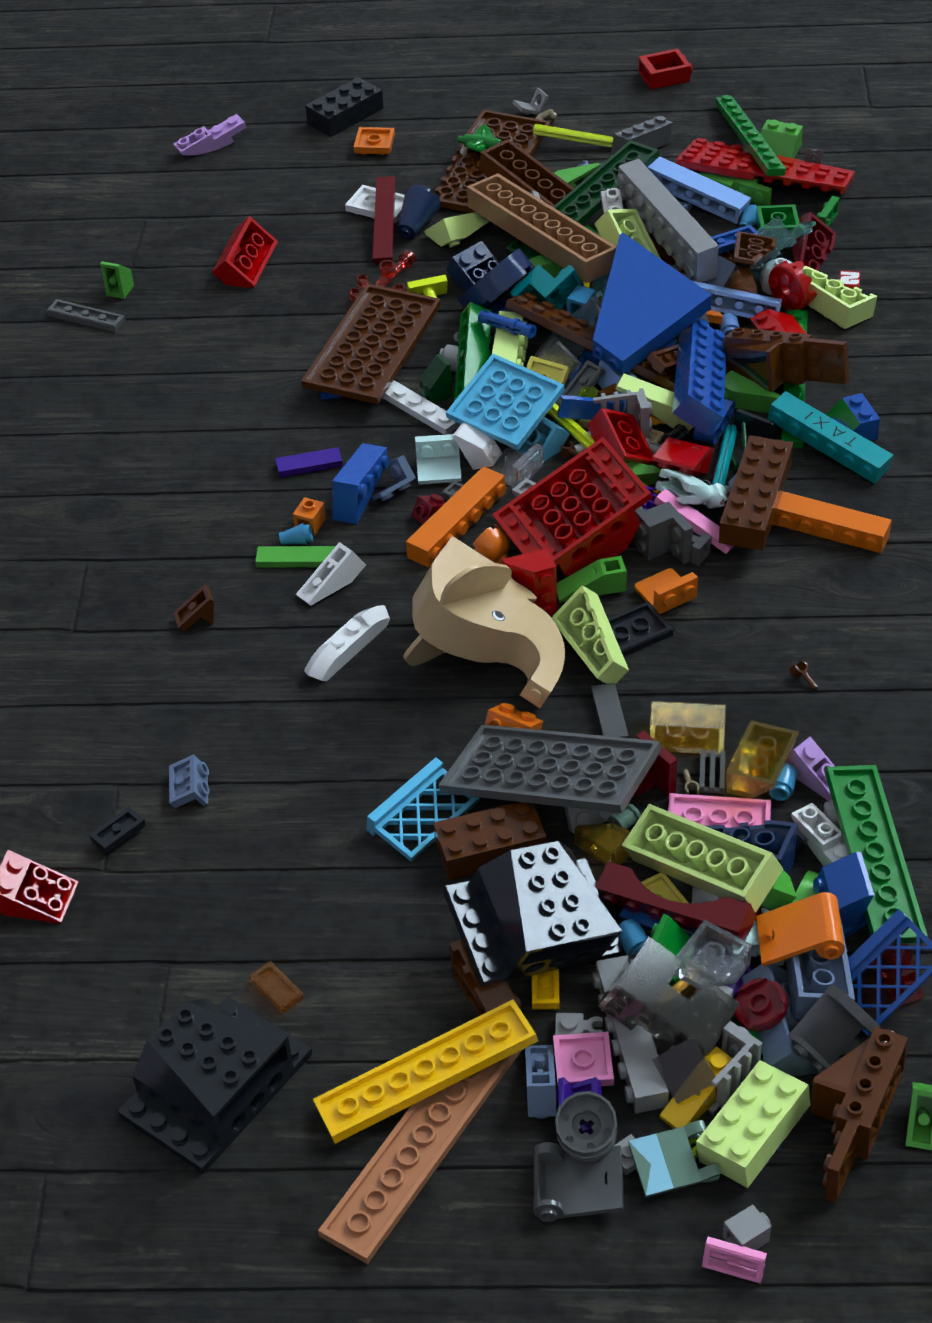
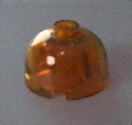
[726,264,758,294]

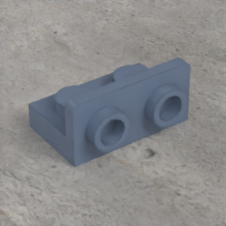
[169,754,210,808]

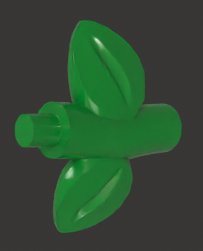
[457,124,502,152]

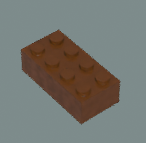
[433,802,547,880]

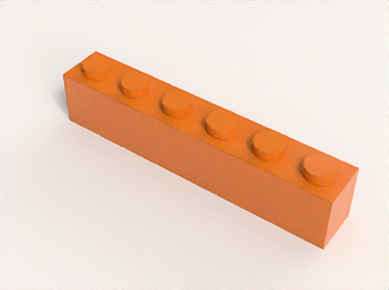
[406,466,506,568]
[772,491,892,553]

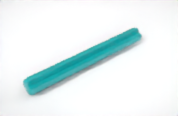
[711,424,737,486]

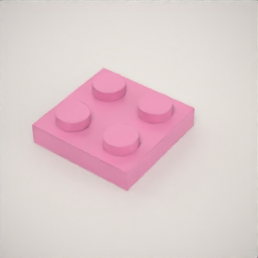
[553,1032,614,1088]

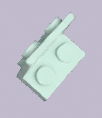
[415,434,461,484]

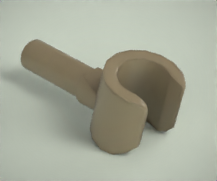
[683,769,700,795]

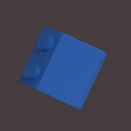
[813,852,874,927]

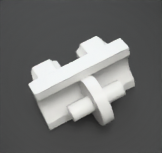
[600,188,623,213]

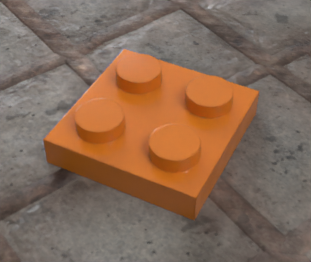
[354,127,395,155]

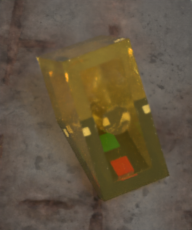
[574,823,630,865]

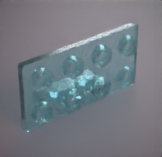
[741,216,816,272]

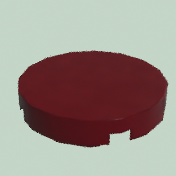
[732,978,789,1032]

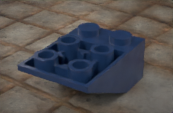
[446,241,513,291]

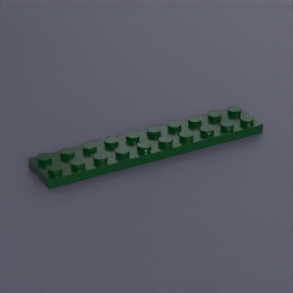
[505,140,660,259]

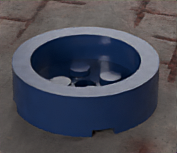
[457,248,535,309]

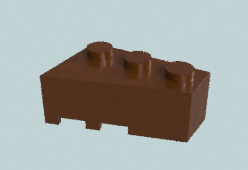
[449,939,522,1016]

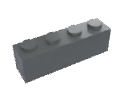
[611,116,673,155]

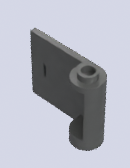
[533,1142,624,1222]

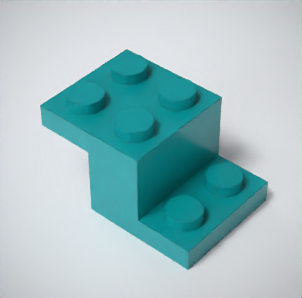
[510,265,584,310]

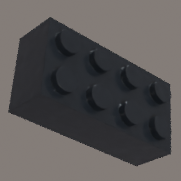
[305,77,384,137]

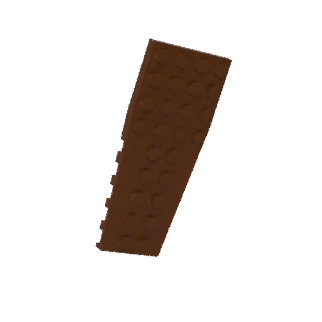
[435,109,551,213]

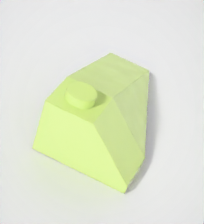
[425,212,489,248]
[615,374,693,434]

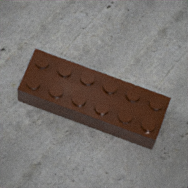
[479,139,574,207]
[719,436,793,551]

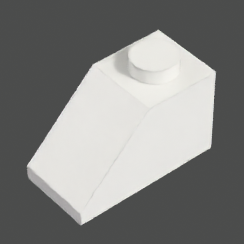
[453,422,502,470]

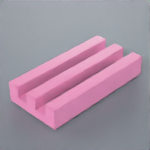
[702,1237,767,1284]

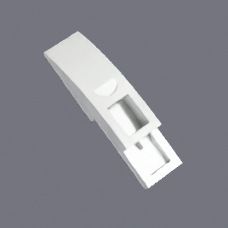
[791,803,848,866]

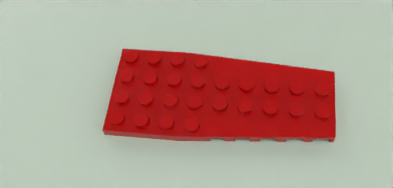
[676,138,855,194]

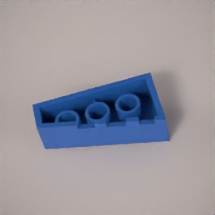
[332,443,389,524]

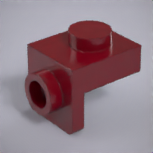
[411,494,446,524]

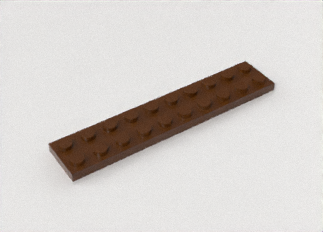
[505,293,676,392]

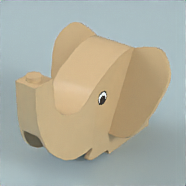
[403,536,565,708]

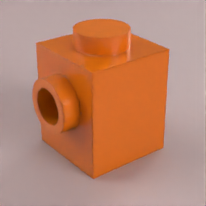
[293,497,326,536]

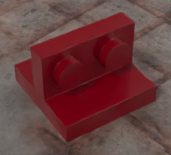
[634,731,678,798]

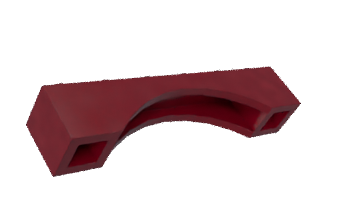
[595,861,756,945]

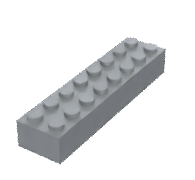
[617,159,719,283]

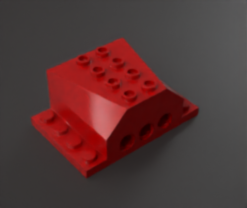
[492,437,653,576]

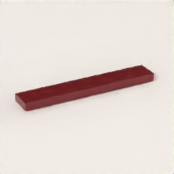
[373,176,396,263]

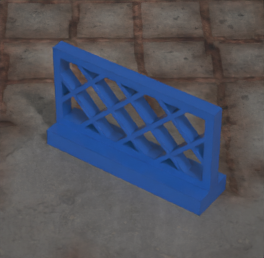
[848,909,932,1036]

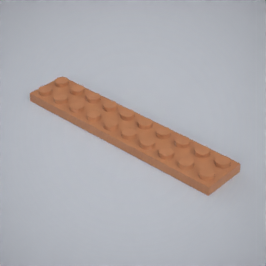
[318,1050,522,1264]

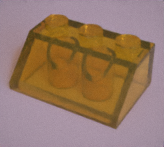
[650,701,726,754]
[726,720,799,799]

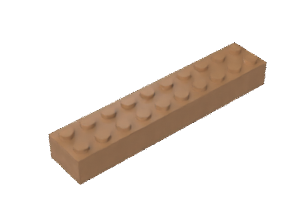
[467,173,617,283]

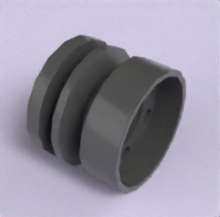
[555,1091,617,1162]

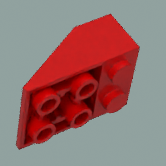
[652,437,714,477]
[0,850,79,924]

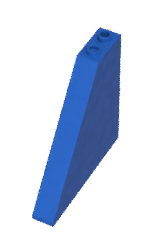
[593,233,712,375]

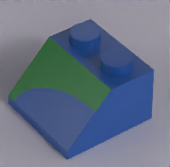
[826,393,880,441]

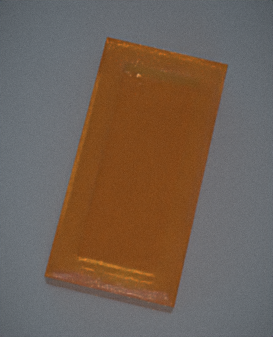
[249,961,304,1014]

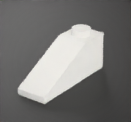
[296,542,366,605]

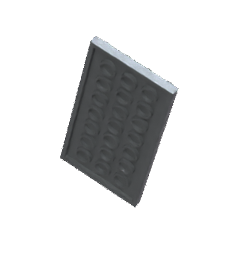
[438,724,662,813]

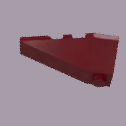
[790,212,836,271]

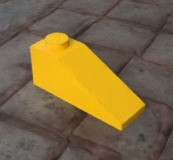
[660,1046,733,1129]

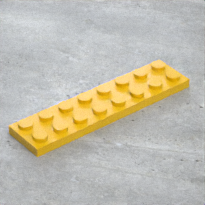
[313,999,538,1144]

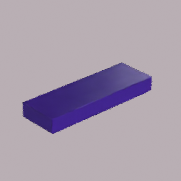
[275,447,343,477]

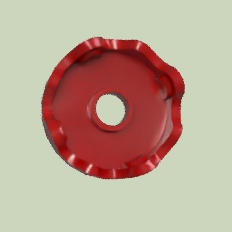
[768,260,817,310]

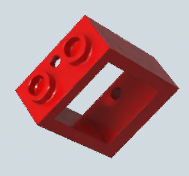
[638,49,693,90]

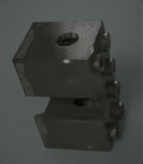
[597,937,740,1073]

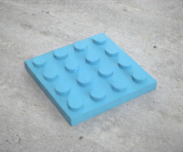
[446,354,565,450]

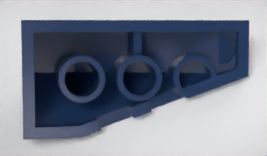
[706,820,798,875]

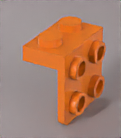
[635,568,698,614]

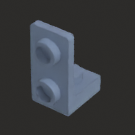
[372,455,416,501]

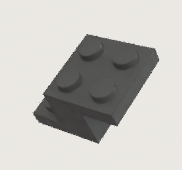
[631,501,693,564]

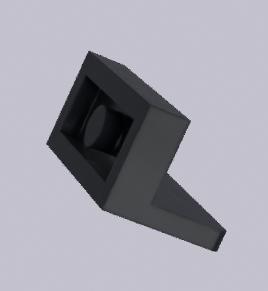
[734,409,782,440]

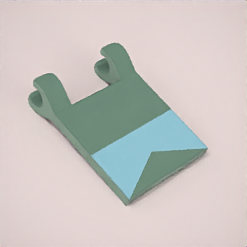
[628,1120,721,1198]

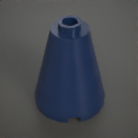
[398,185,441,238]

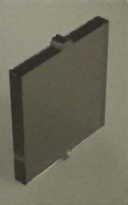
[652,1037,716,1104]

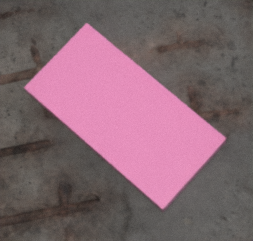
[668,793,771,828]

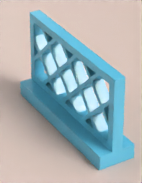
[366,757,479,861]

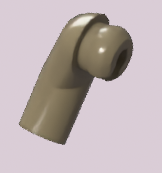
[535,109,557,122]

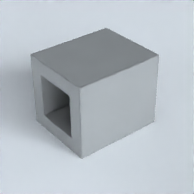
[723,1205,771,1250]

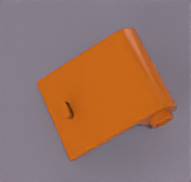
[757,892,845,967]

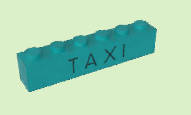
[768,391,893,484]

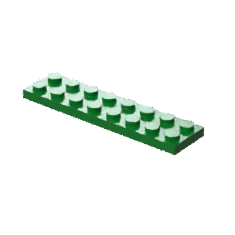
[825,765,928,944]

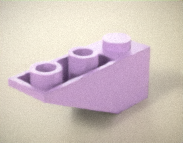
[782,737,834,801]

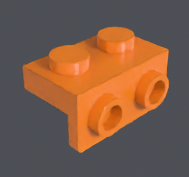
[484,703,543,730]

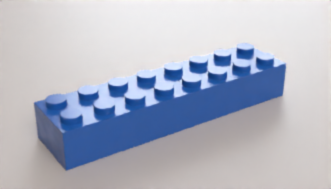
[672,318,726,436]

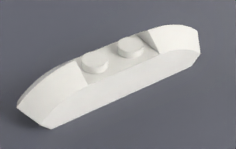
[304,605,390,681]

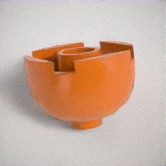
[472,524,511,564]

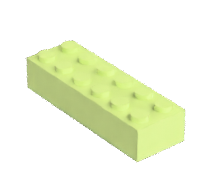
[622,804,783,913]

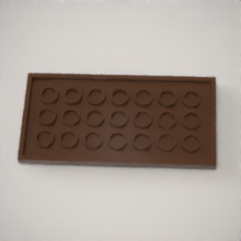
[301,284,441,404]

